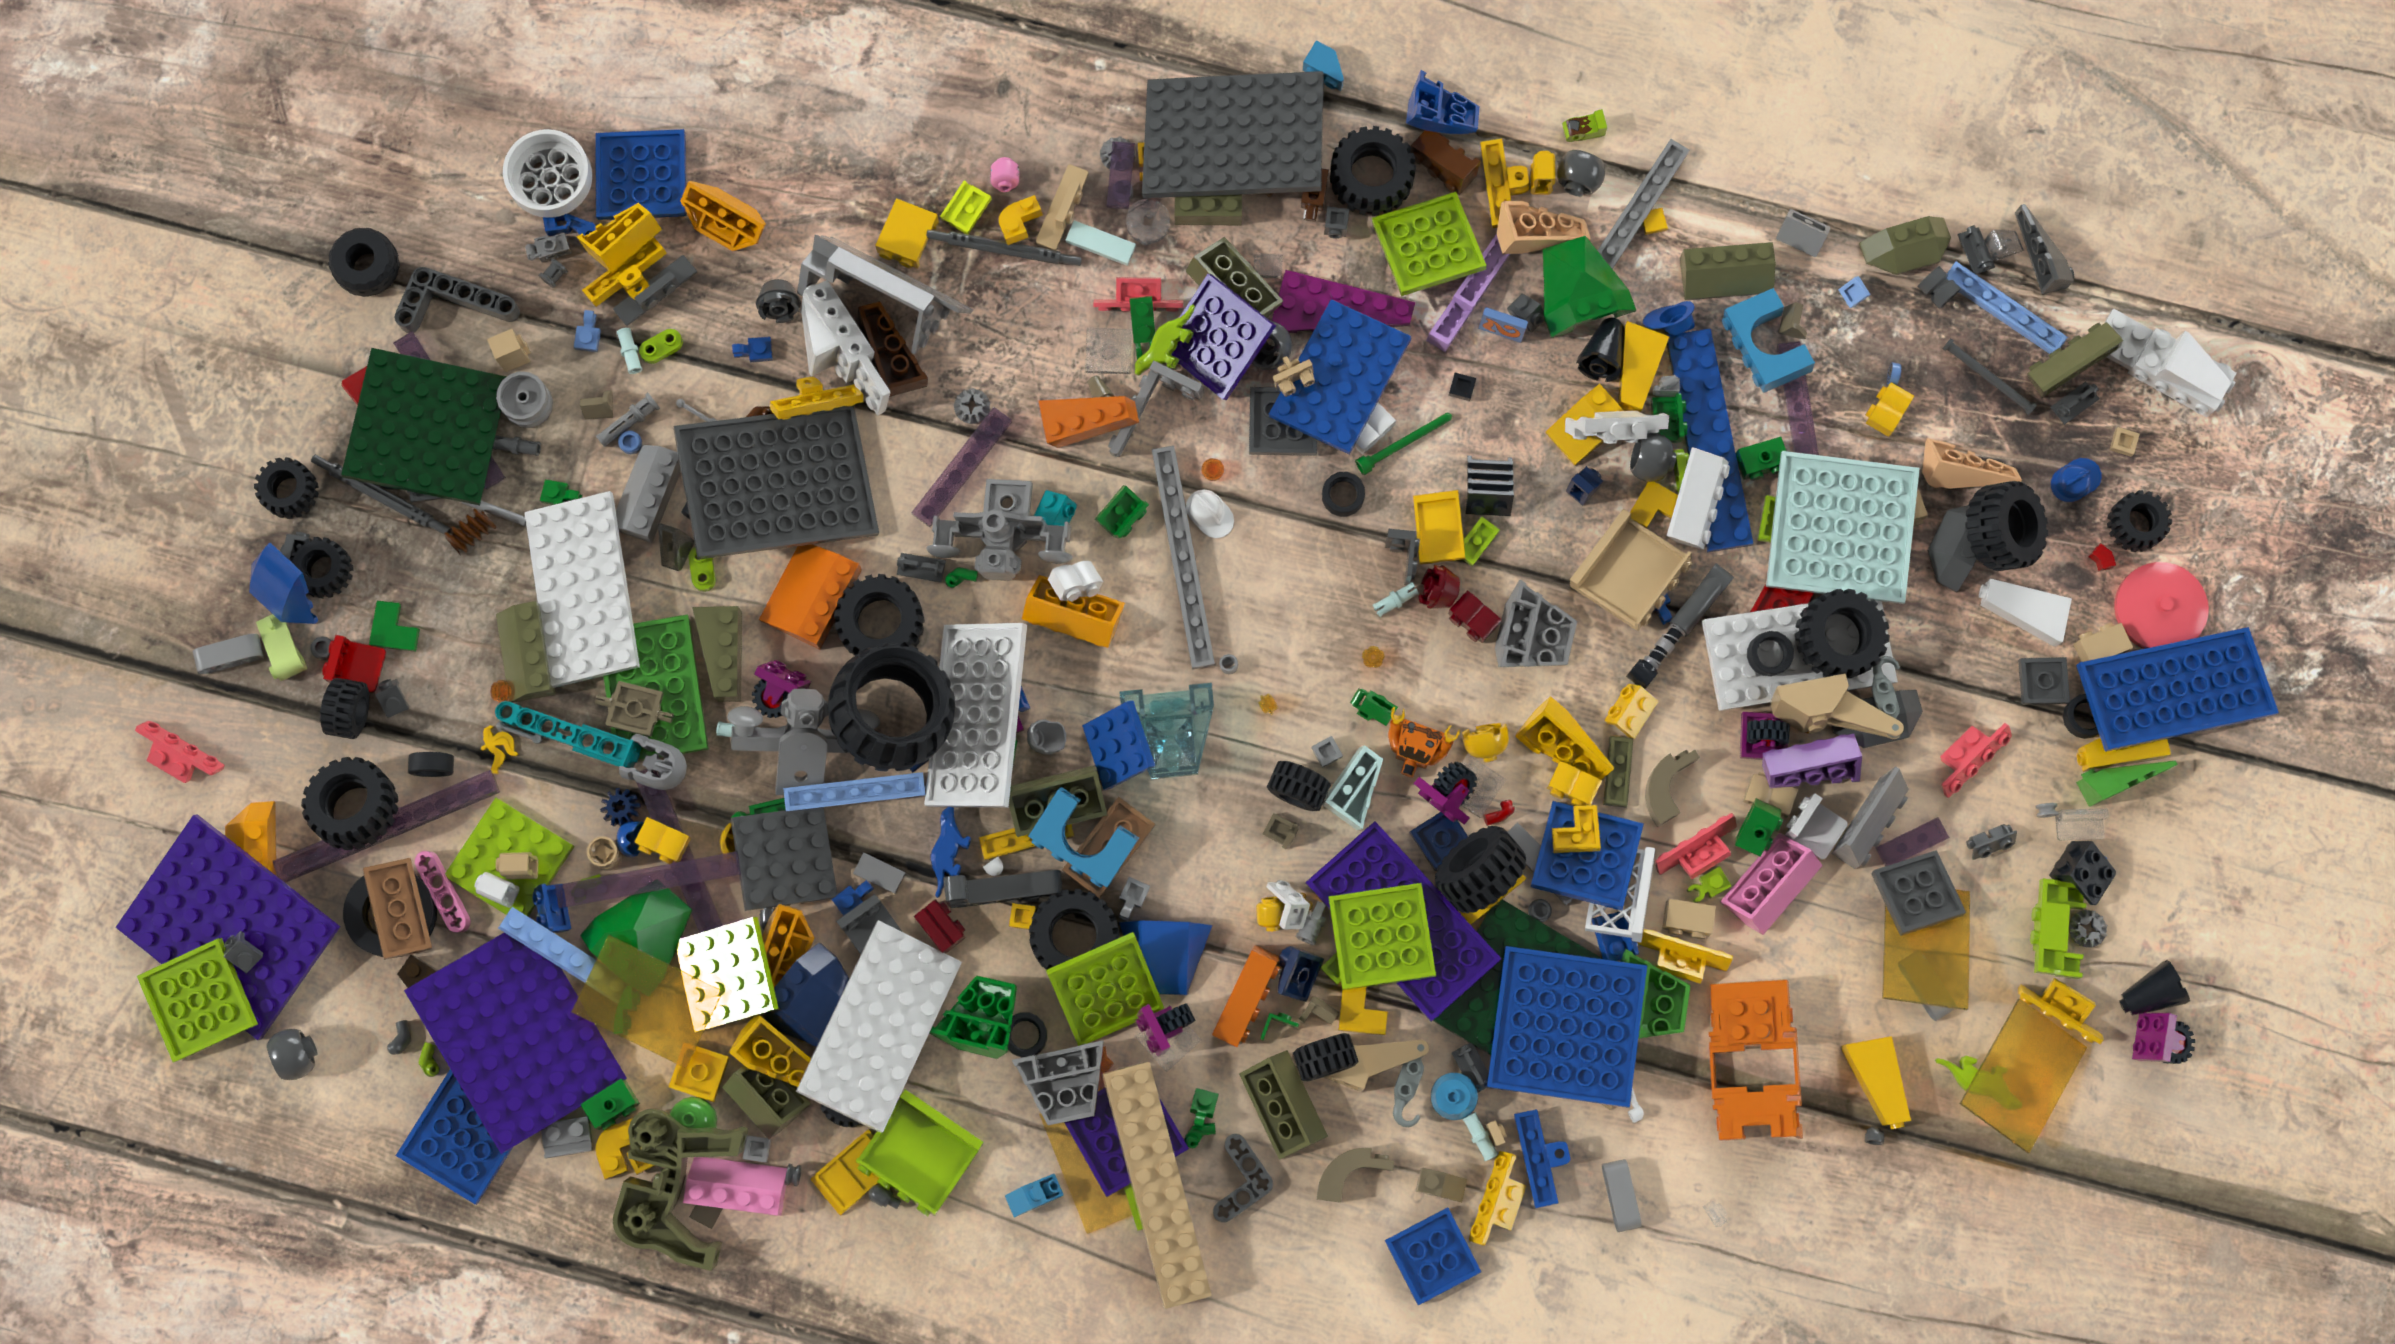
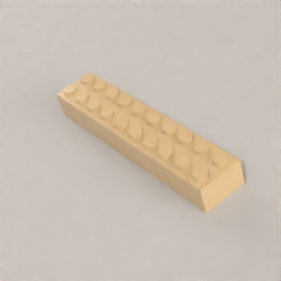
[1102,1061,1212,1309]

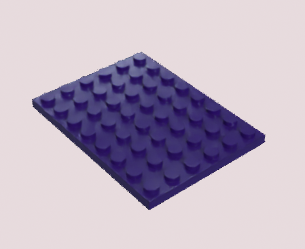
[115,814,341,1040]
[404,917,627,1154]

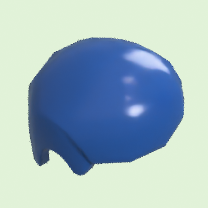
[616,821,644,857]

